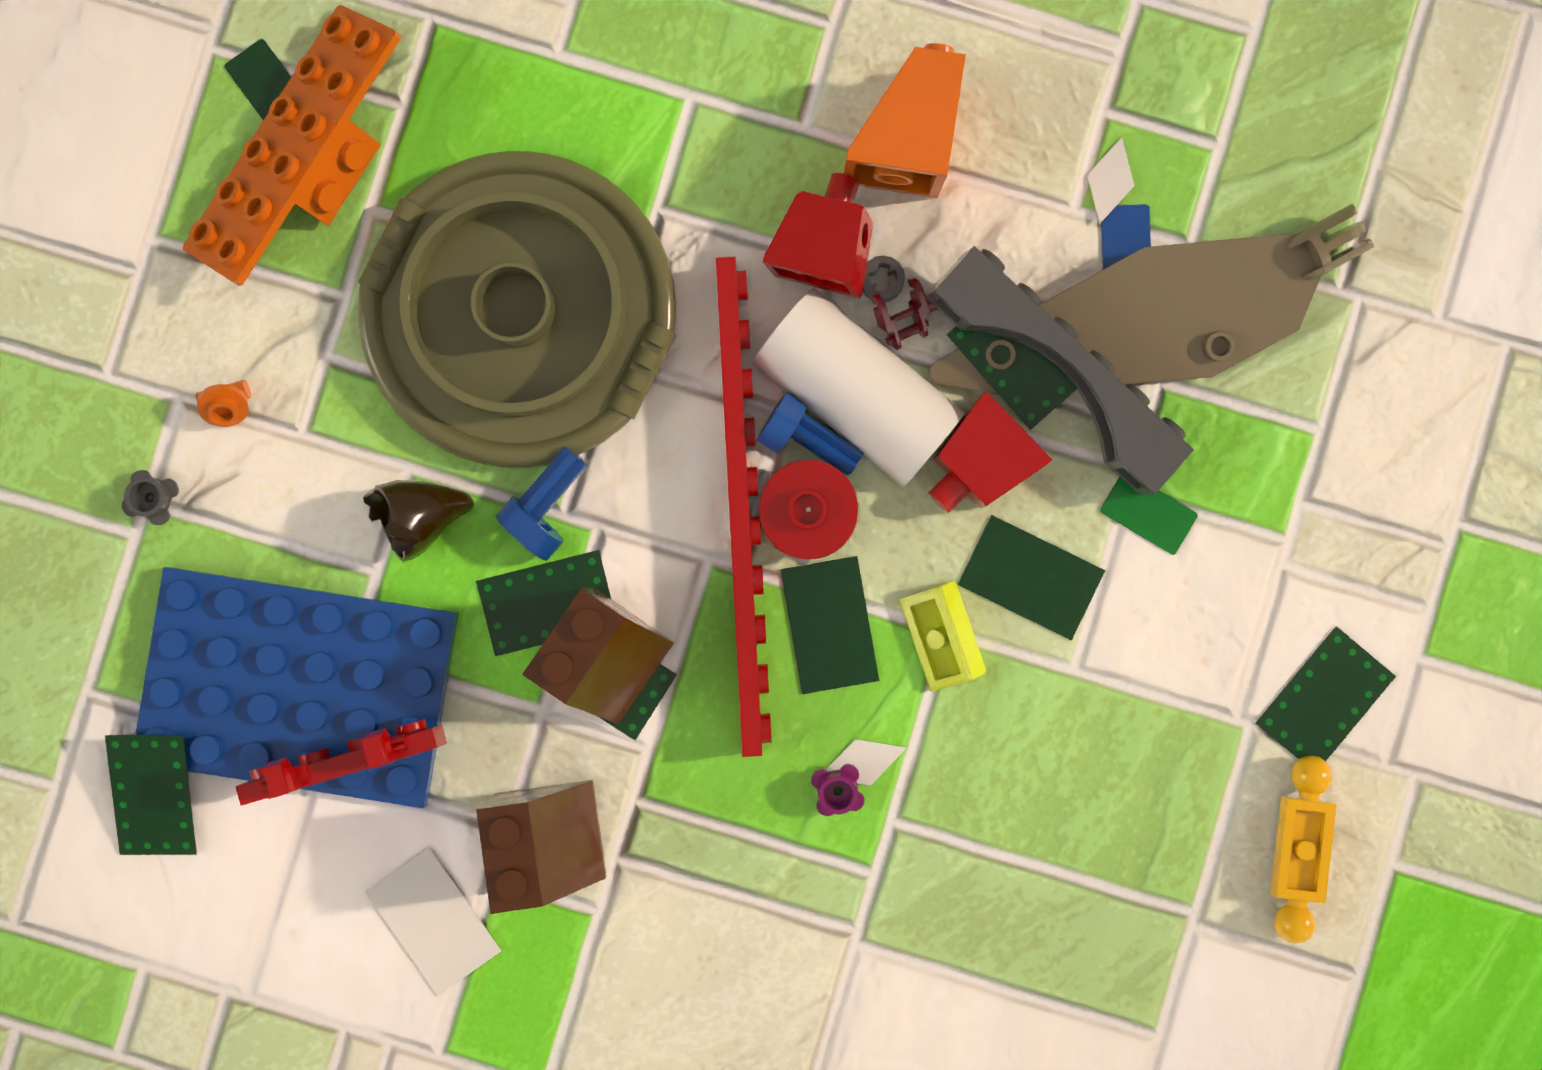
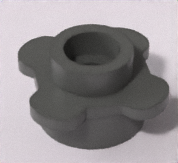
[122,470,179,525]

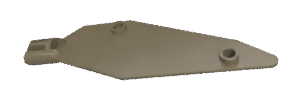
[929,204,1374,395]

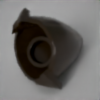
[363,480,474,562]

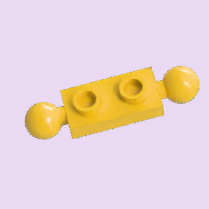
[1270,756,1337,944]

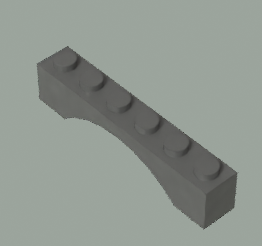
[925,246,1194,495]

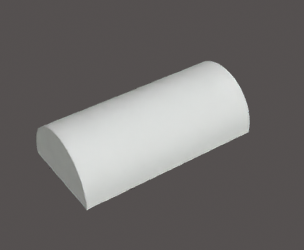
[752,288,965,488]

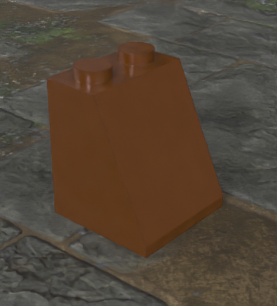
[522,588,675,724]
[476,780,607,914]

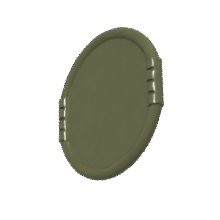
[358,151,676,467]

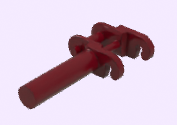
[871,277,938,350]

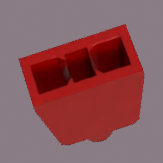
[762,173,873,299]
[928,392,1052,514]

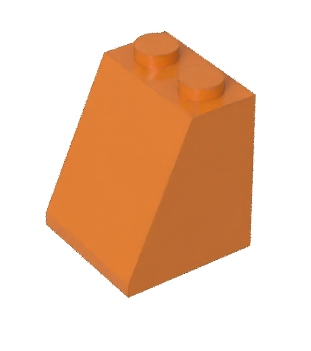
[843,43,966,198]

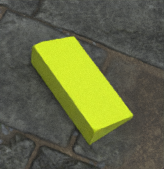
[899,581,986,692]

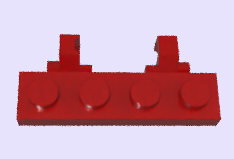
[235,719,447,806]

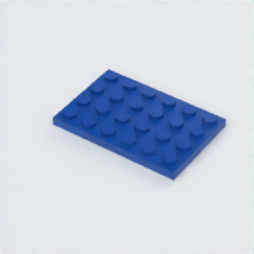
[135,567,459,808]

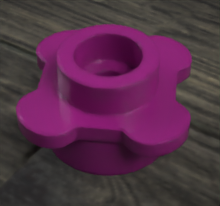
[811,764,865,816]

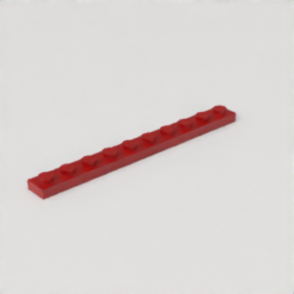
[716,257,772,757]

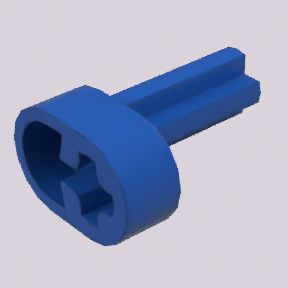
[756,392,864,476]
[495,446,588,561]

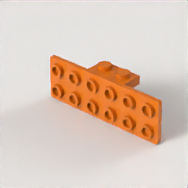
[183,5,401,286]

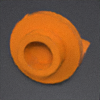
[196,380,251,427]

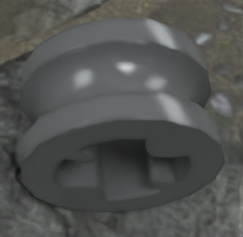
[863,255,905,302]

